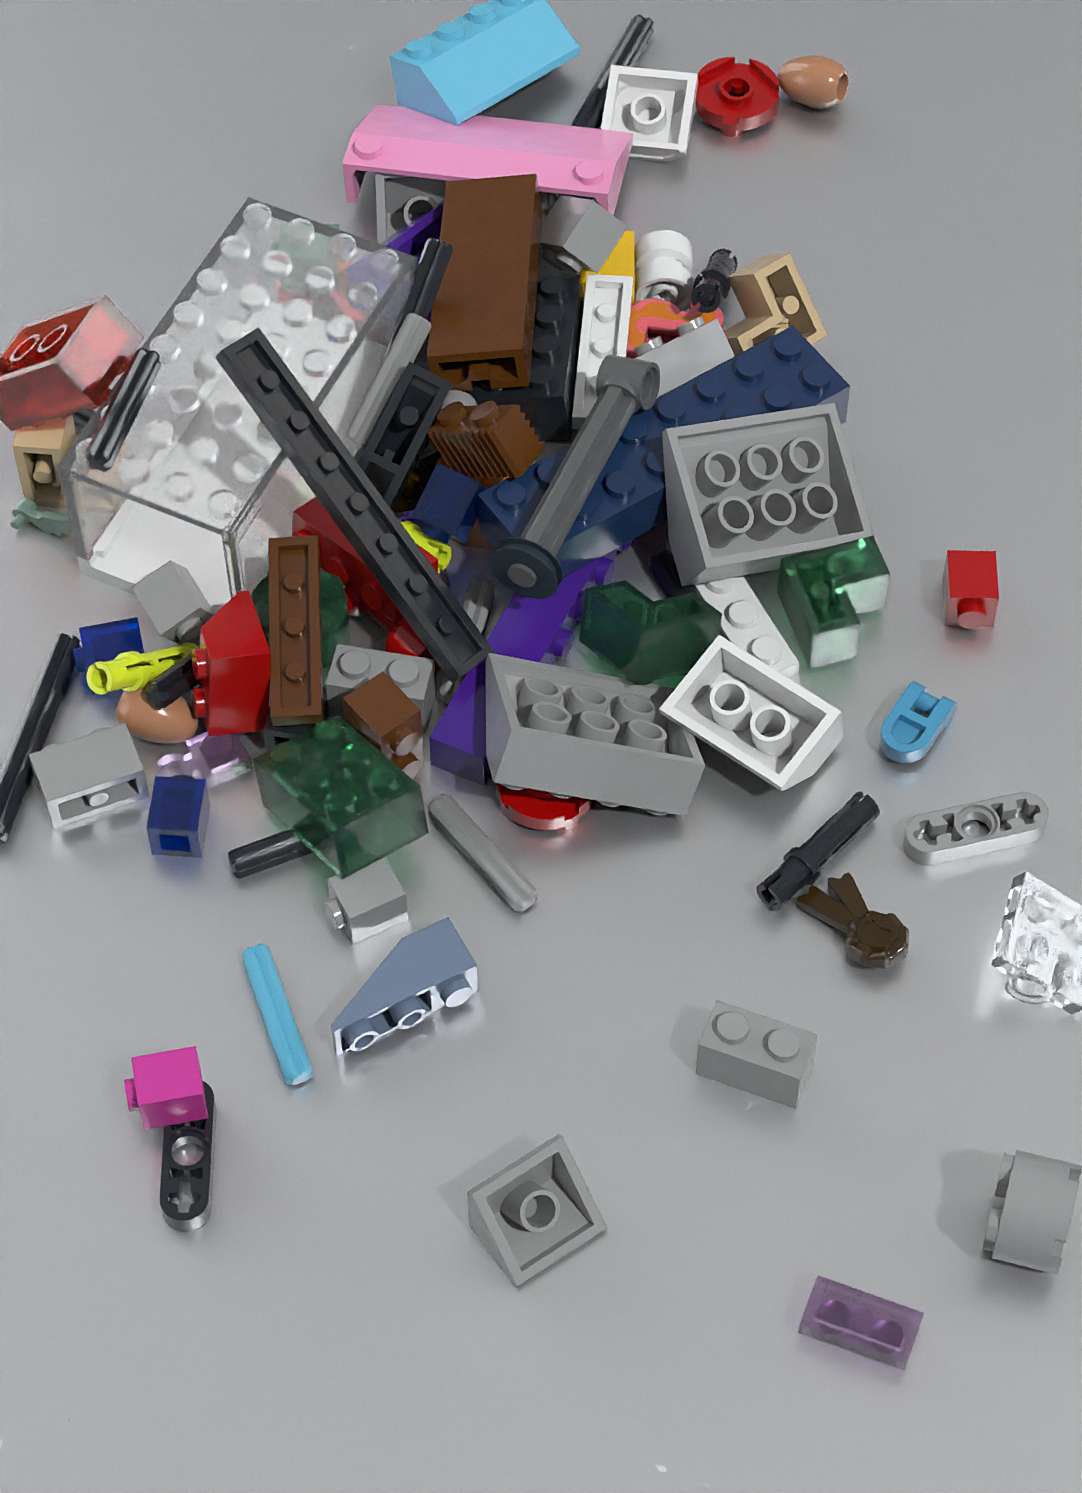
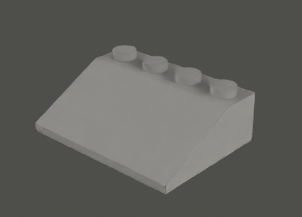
[662,403,875,586]
[485,653,705,816]

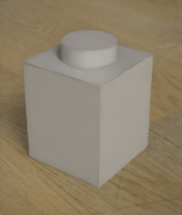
[131,560,215,643]
[324,854,408,944]

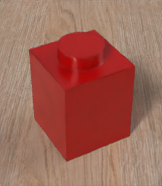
[942,550,999,629]

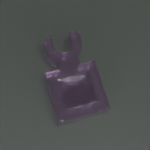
[157,732,253,796]

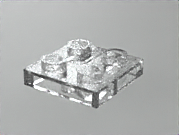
[991,871,1082,1015]

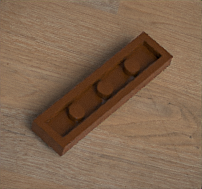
[268,535,324,726]

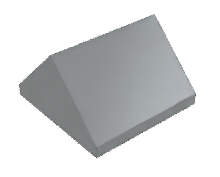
[375,172,446,245]
[467,1134,607,1287]

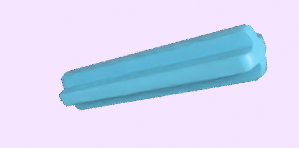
[242,944,312,1086]

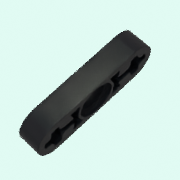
[160,1081,217,1232]

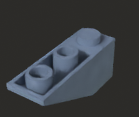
[331,917,478,1056]

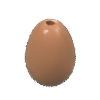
[777,56,849,109]
[115,682,199,744]

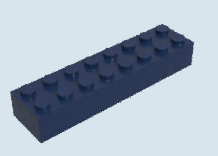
[478,326,850,578]

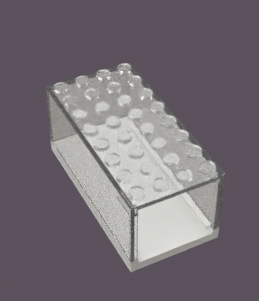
[58,197,417,622]

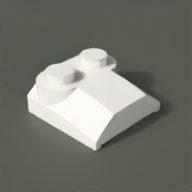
[601,65,698,162]

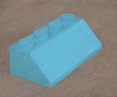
[389,0,580,125]

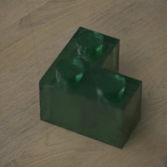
[777,536,890,669]
[579,580,722,685]

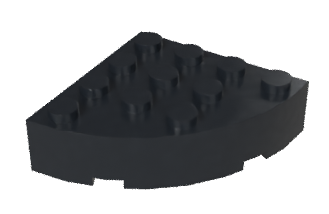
[413,276,584,441]

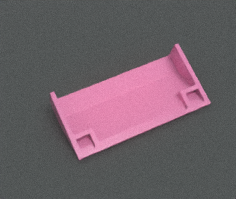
[342,104,633,216]

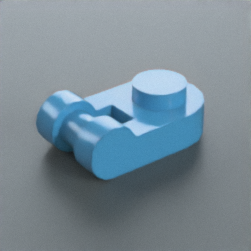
[880,681,958,763]

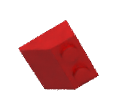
[191,590,271,737]

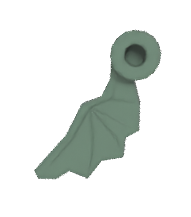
[10,498,77,537]

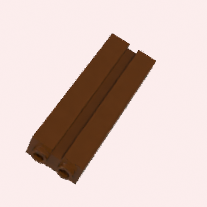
[427,173,543,391]

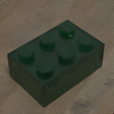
[253,715,429,879]

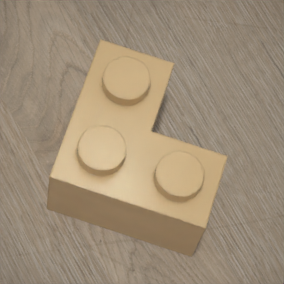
[724,252,828,356]
[12,401,129,511]

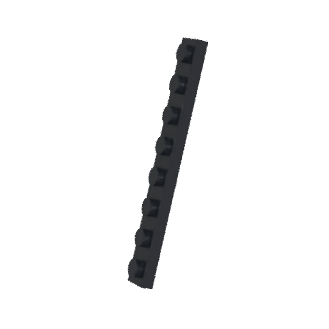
[215,327,495,683]

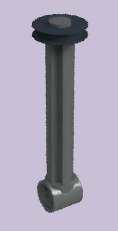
[489,354,660,599]

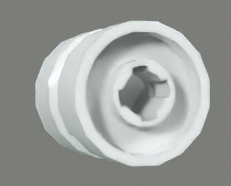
[634,230,694,311]

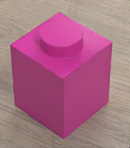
[124,1046,209,1130]

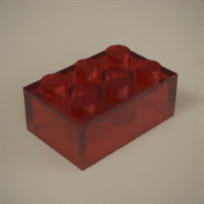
[0,295,144,432]

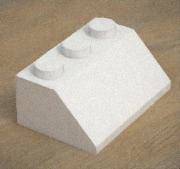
[659,635,843,791]

